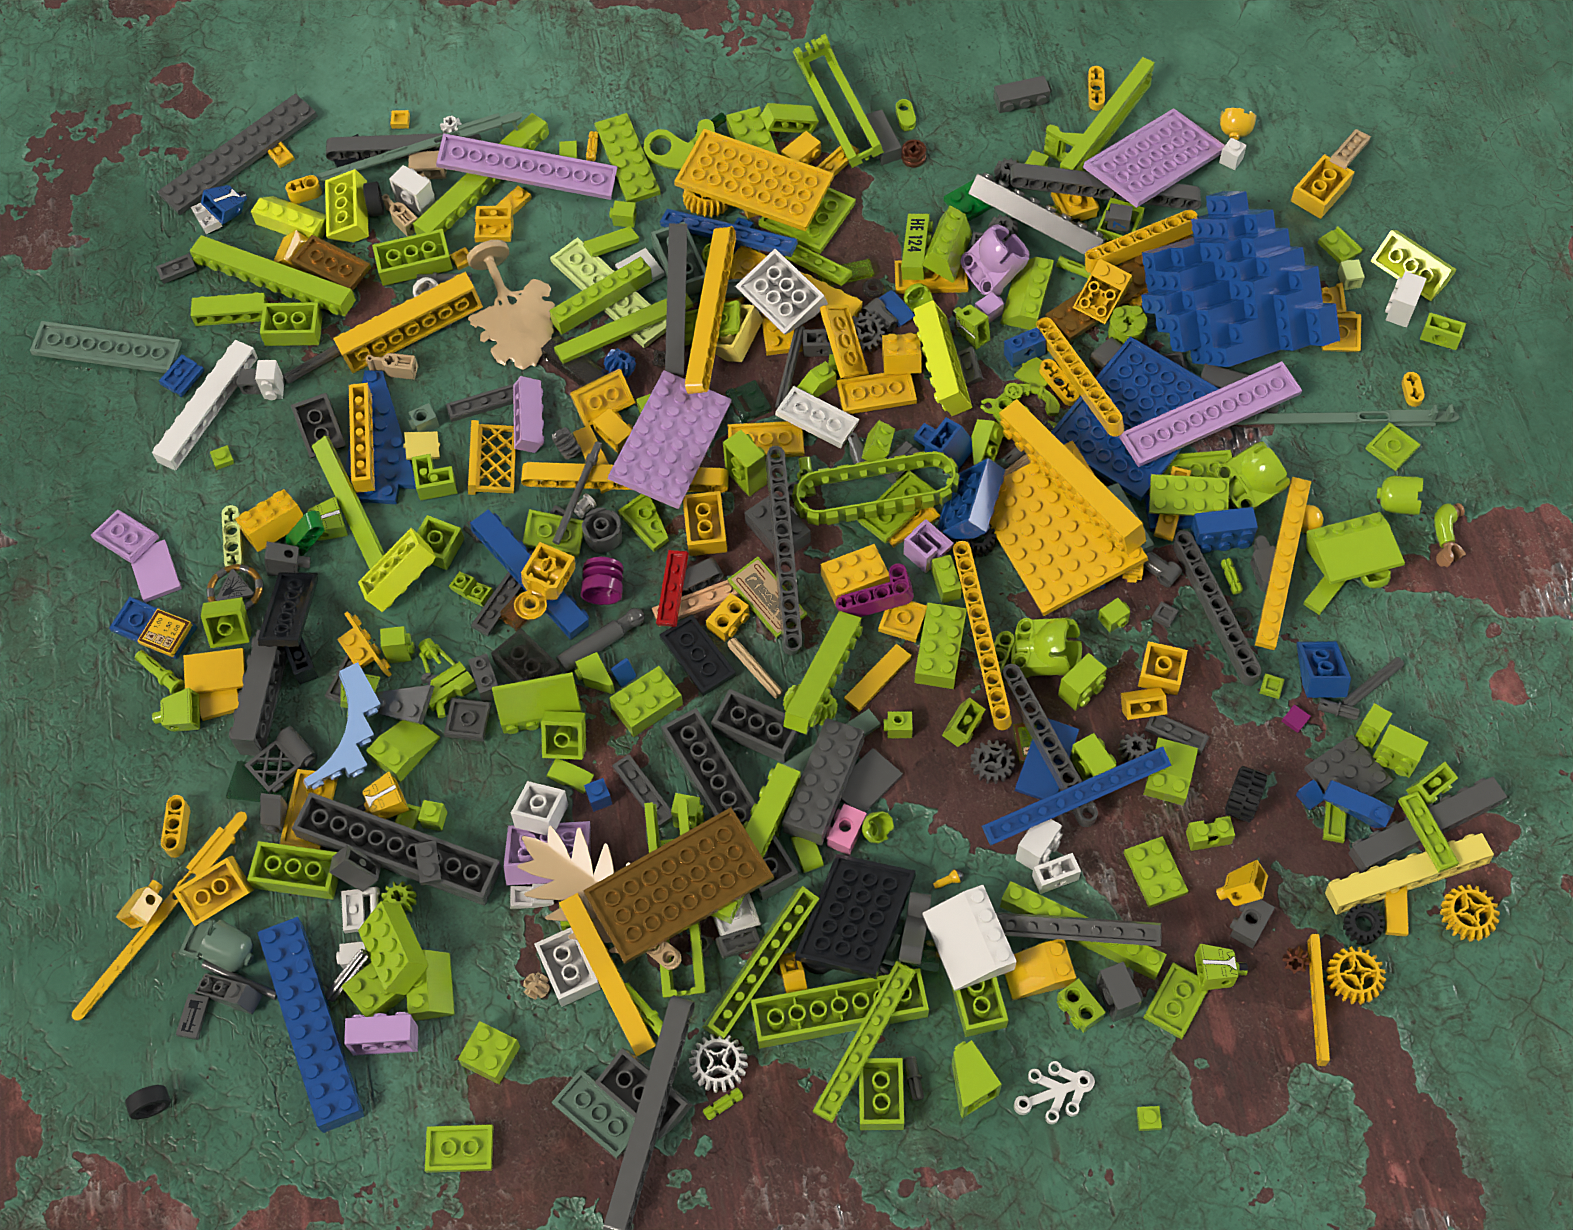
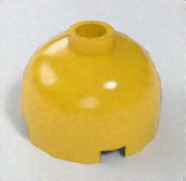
[1220,108,1256,140]

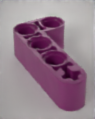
[835,564,914,617]

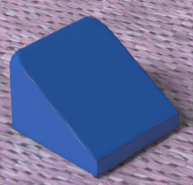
[611,658,636,687]
[1296,779,1324,811]

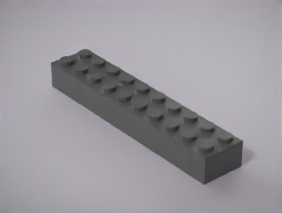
[661,708,799,901]
[292,792,502,906]

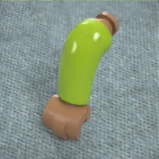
[1434,503,1466,567]

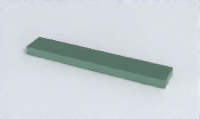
[783,709,881,777]

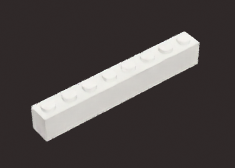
[152,340,258,471]

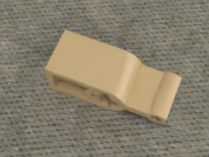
[382,194,418,237]
[366,353,418,380]

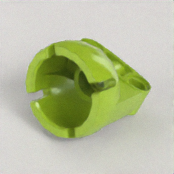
[1214,441,1290,510]
[1011,617,1082,678]

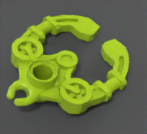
[980,383,1060,437]

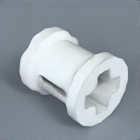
[574,493,597,518]

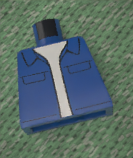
[201,185,247,225]

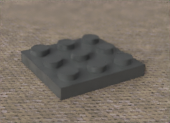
[1304,734,1393,814]

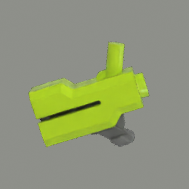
[421,661,477,718]

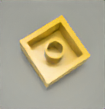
[882,333,921,375]
[1138,641,1188,695]

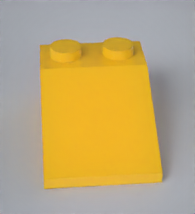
[173,855,254,926]
[1004,939,1076,1001]

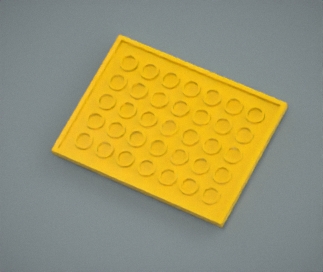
[989,441,1148,616]

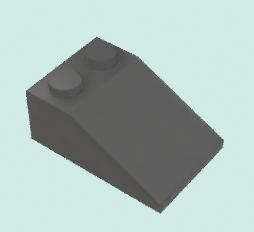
[290,393,346,458]

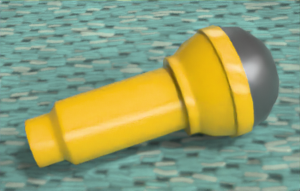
[933,869,964,889]

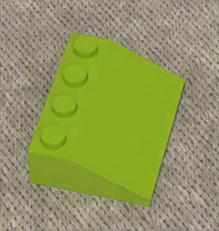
[1306,512,1405,585]
[492,672,582,734]

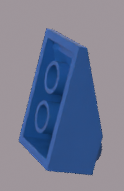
[1297,641,1351,698]

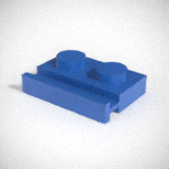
[159,354,204,397]

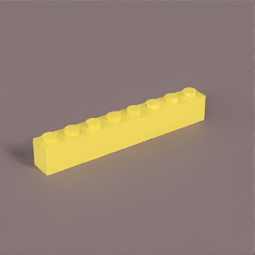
[1325,833,1494,915]

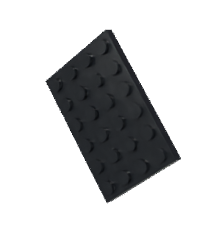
[795,854,916,979]

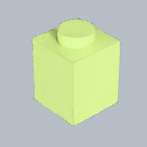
[1337,259,1364,290]

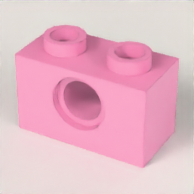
[825,804,867,856]

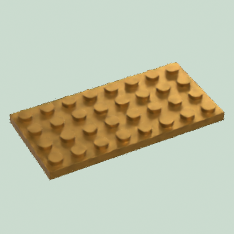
[583,807,774,964]

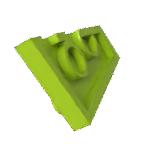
[618,494,669,552]

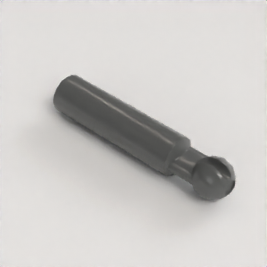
[556,608,645,673]

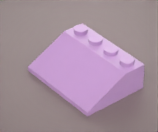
[504,821,591,885]

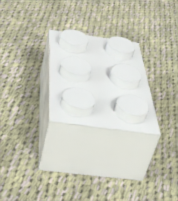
[535,927,600,1007]

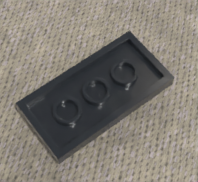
[659,615,736,696]

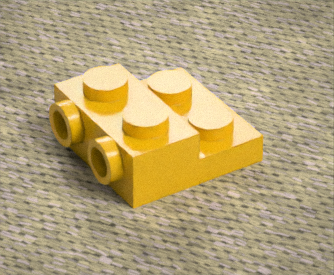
[1051,192,1099,221]
[1322,311,1361,352]

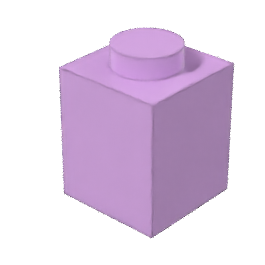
[975,292,1004,323]

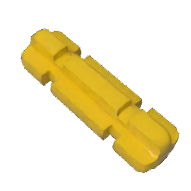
[586,131,599,162]

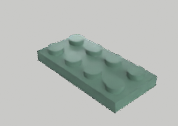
[551,1069,635,1160]

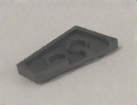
[375,685,434,725]

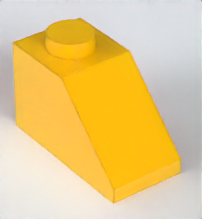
[778,951,807,993]

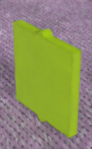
[1014,357,1053,389]

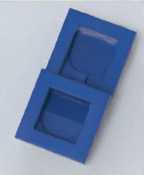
[879,290,915,327]

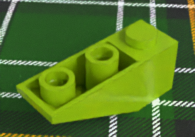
[971,419,1004,465]

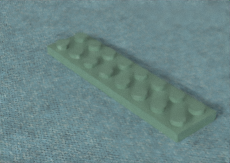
[30,321,182,373]

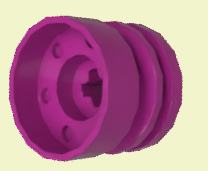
[581,557,624,605]

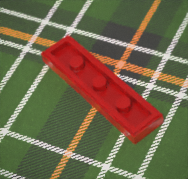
[656,550,689,627]

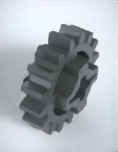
[853,312,886,353]
[970,740,1015,784]

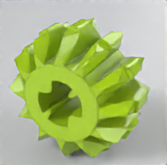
[381,881,417,914]

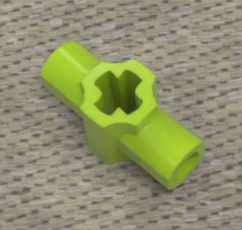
[797,457,816,497]

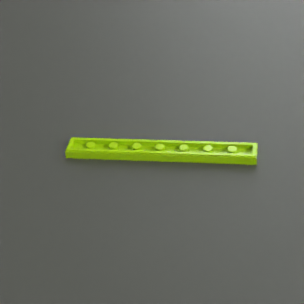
[554,294,693,364]
[312,436,385,569]
[813,961,916,1123]

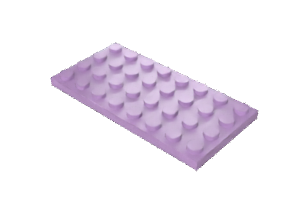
[1083,108,1225,208]
[608,370,732,509]

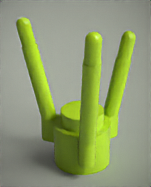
[418,638,456,673]

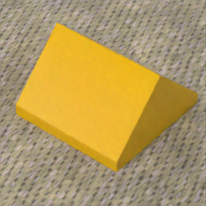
[274,230,309,273]

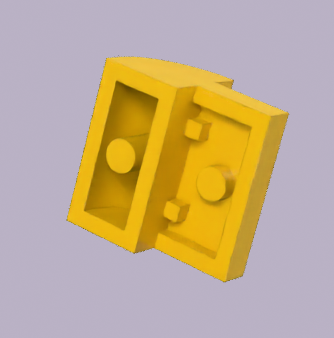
[474,206,514,242]

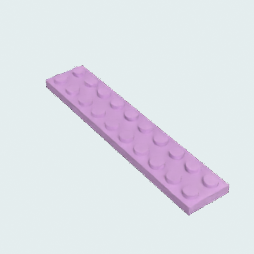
[436,133,617,200]
[1119,361,1302,467]

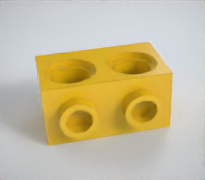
[706,593,750,642]

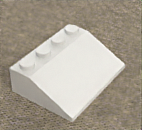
[735,249,828,335]
[922,885,1017,991]

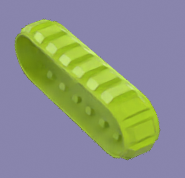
[792,451,960,526]

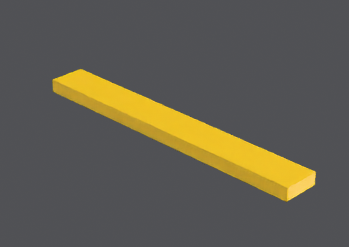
[559,893,656,1056]

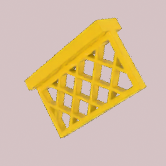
[468,420,515,495]

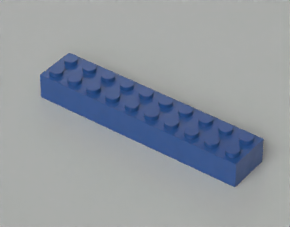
[257,917,365,1133]

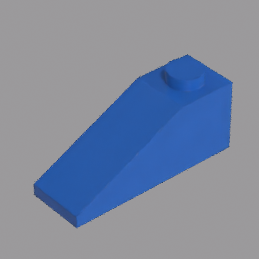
[1322,780,1394,828]

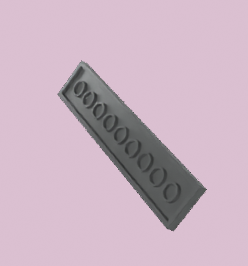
[157,93,318,216]

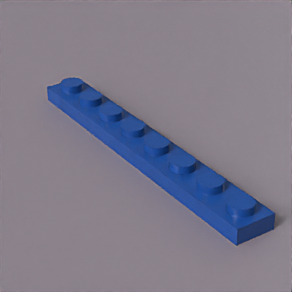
[660,209,798,257]

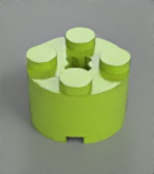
[1108,305,1147,345]

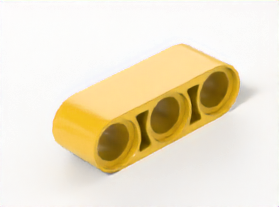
[161,795,190,858]

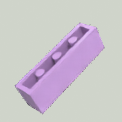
[513,376,544,453]

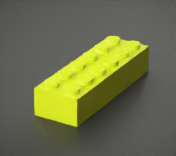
[913,300,972,416]

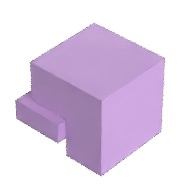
[904,519,954,573]

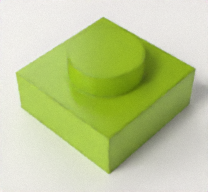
[210,445,235,470]
[1136,1106,1162,1131]

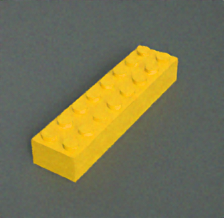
[333,272,483,374]

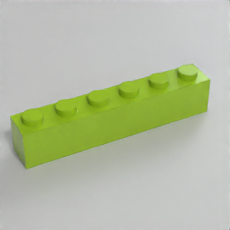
[549,256,653,335]

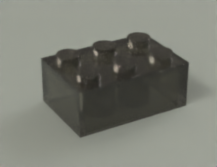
[491,628,562,683]

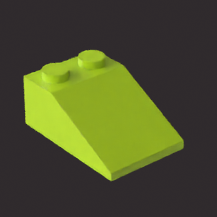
[366,720,440,782]
[1143,737,1198,806]

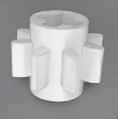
[440,116,462,133]

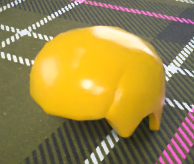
[1301,505,1323,533]

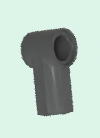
[862,298,898,332]
[1143,551,1182,587]

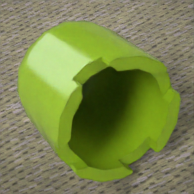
[1376,476,1423,515]

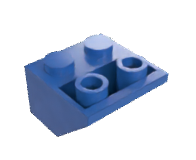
[924,417,973,470]

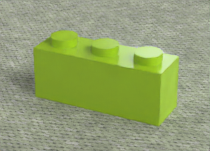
[760,103,819,134]

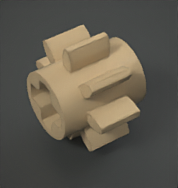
[523,972,550,1000]

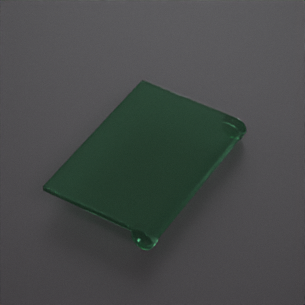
[226,761,294,804]

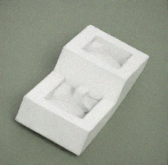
[191,203,222,234]
[510,884,554,909]

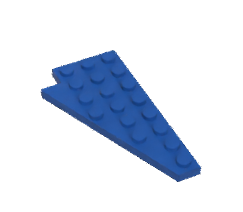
[345,370,416,504]

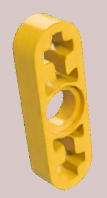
[1088,66,1105,111]
[1039,359,1080,406]

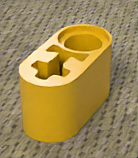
[285,175,322,204]

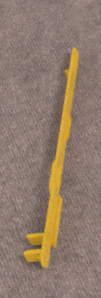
[72,812,248,1021]

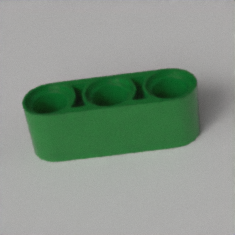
[285,511,325,556]

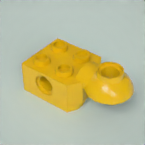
[514,542,576,620]

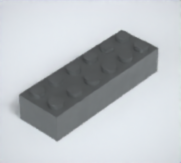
[229,630,288,756]
[783,718,864,846]

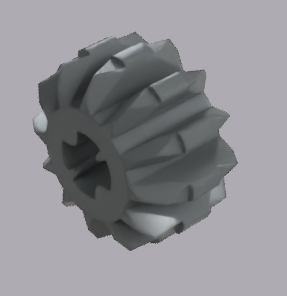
[994,157,1019,186]
[988,214,1019,241]
[552,427,581,460]
[1118,732,1154,761]

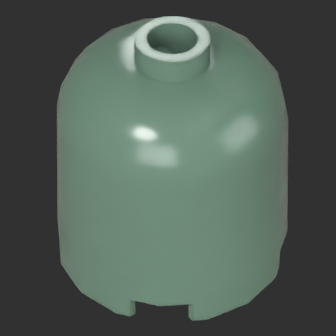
[199,920,254,972]

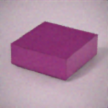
[1282,705,1311,733]

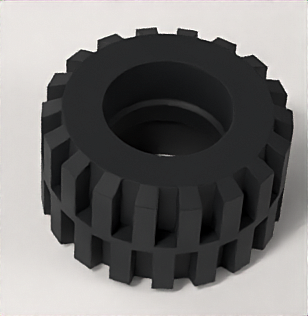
[1225,766,1267,823]

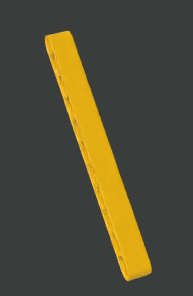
[685,226,736,394]
[521,462,729,493]
[953,541,1012,730]

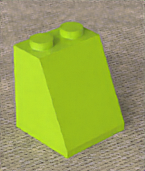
[952,1040,1002,1118]

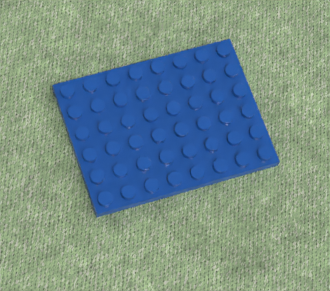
[1051,337,1219,501]

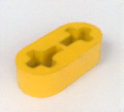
[1401,372,1424,407]

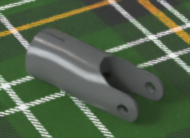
[848,433,866,465]

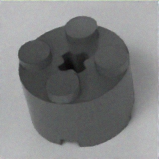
[582,507,623,553]

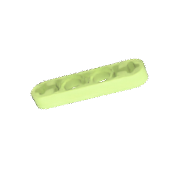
[222,505,244,574]

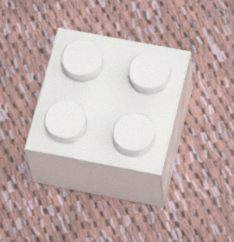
[389,165,436,216]
[1385,271,1427,328]
[511,781,568,836]
[1016,819,1063,870]

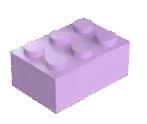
[344,1012,418,1056]

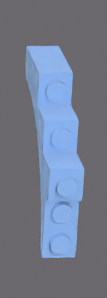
[304,662,381,790]

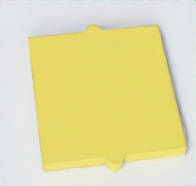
[403,432,440,460]

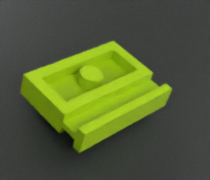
[1318,226,1363,264]

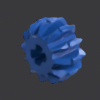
[604,348,636,378]

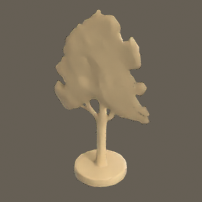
[467,240,555,370]

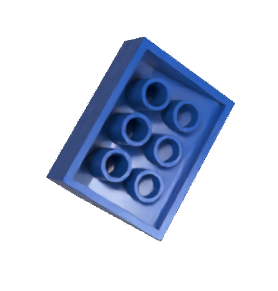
[937,458,1005,539]

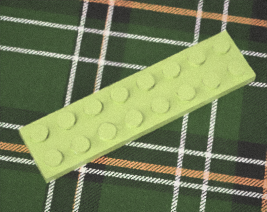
[550,237,666,348]

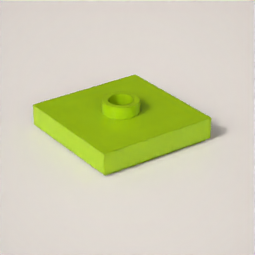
[1366,422,1421,471]

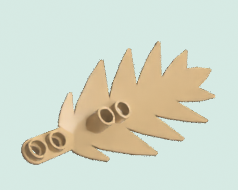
[517,826,681,970]

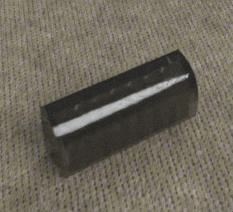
[541,336,609,387]

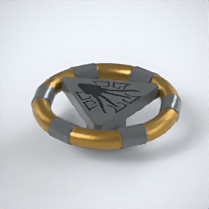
[206,564,263,611]

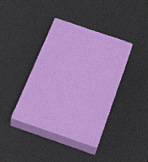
[91,510,159,564]
[131,539,182,603]

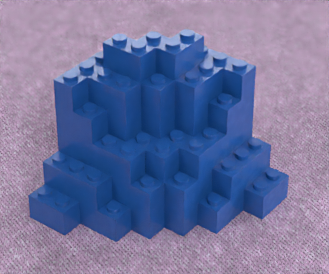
[1141,191,1340,367]

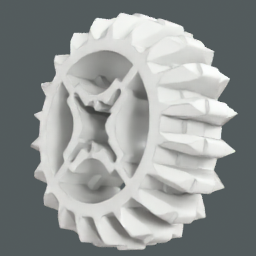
[689,1034,748,1093]

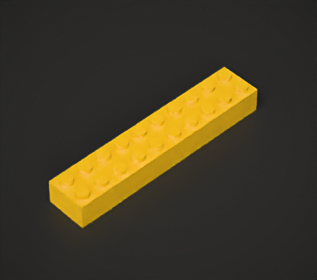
[999,399,1146,555]

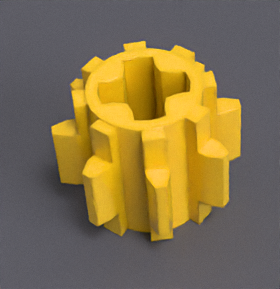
[1122,563,1143,583]

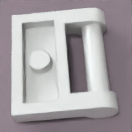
[341,887,380,933]

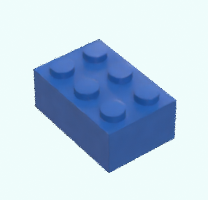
[1190,507,1258,553]

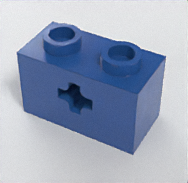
[1004,327,1046,368]

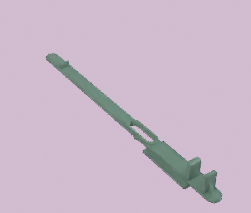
[316,111,522,182]
[1234,404,1459,427]

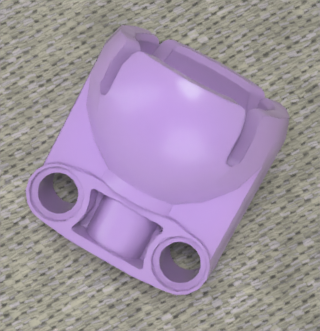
[961,225,1029,296]

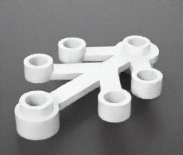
[1014,1061,1095,1124]

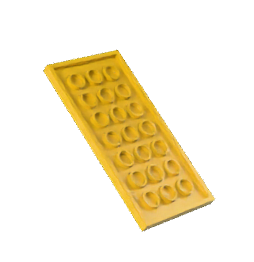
[674,129,834,231]

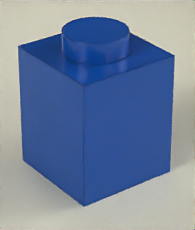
[584,778,612,812]

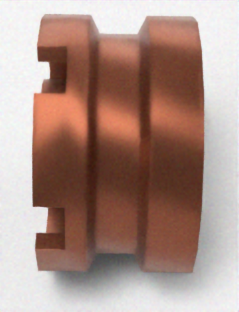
[901,139,926,168]

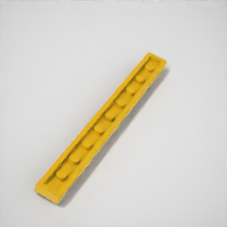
[1255,477,1311,650]

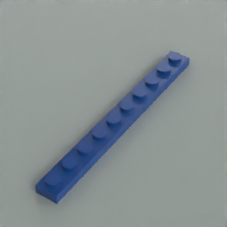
[982,747,1171,845]

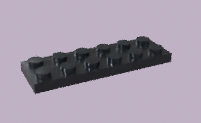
[257,572,318,647]

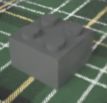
[1095,962,1143,1022]

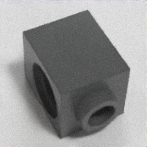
[236,369,262,394]

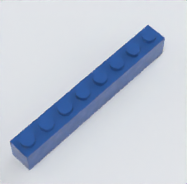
[470,509,589,640]

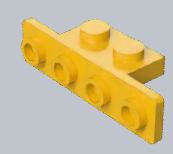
[337,611,392,677]

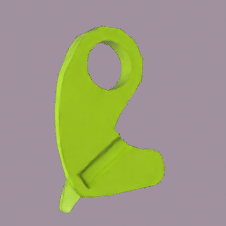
[643,119,715,170]

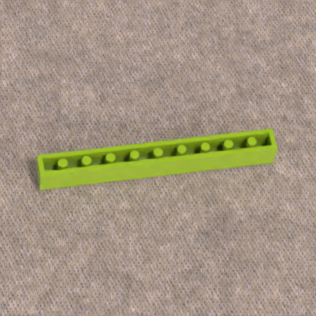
[413,113,549,235]
[190,235,356,316]

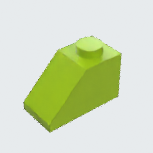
[797,361,836,398]
[574,652,615,694]

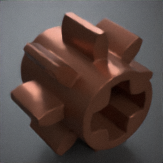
[1282,946,1311,974]

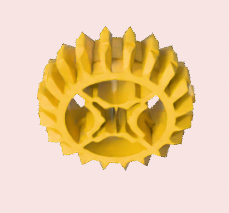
[683,189,729,217]
[1440,884,1500,942]
[1326,946,1386,1005]

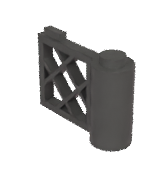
[245,727,318,794]

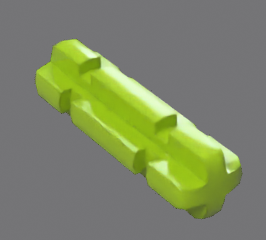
[1221,558,1243,595]
[703,1088,743,1120]

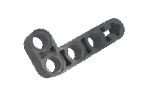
[899,892,932,965]

